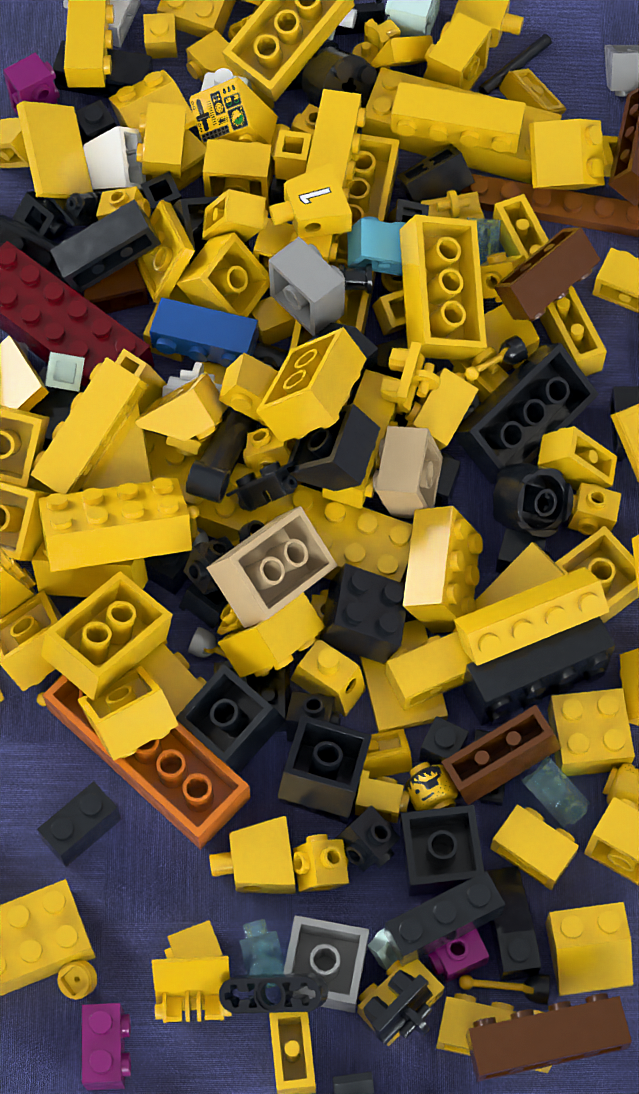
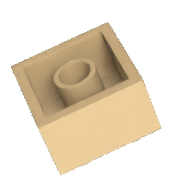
[373,426,443,519]

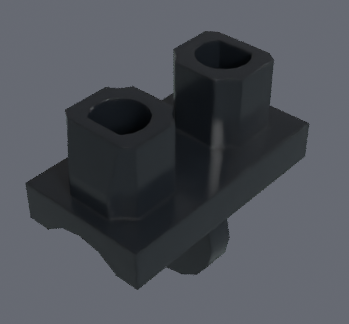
[363,970,433,1045]

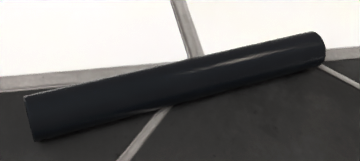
[479,34,552,95]

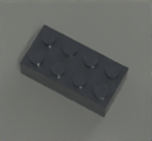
[453,343,599,484]
[462,616,615,726]

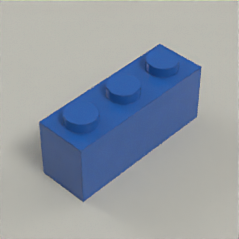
[150,297,259,368]

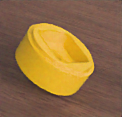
[57,959,97,1000]

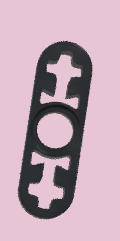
[219,973,328,1014]

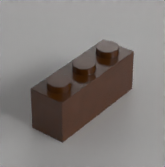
[494,227,601,321]
[442,705,561,805]

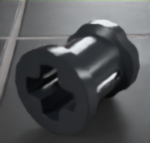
[338,264,372,294]

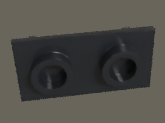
[226,460,297,512]

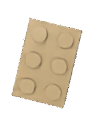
[206,506,338,628]

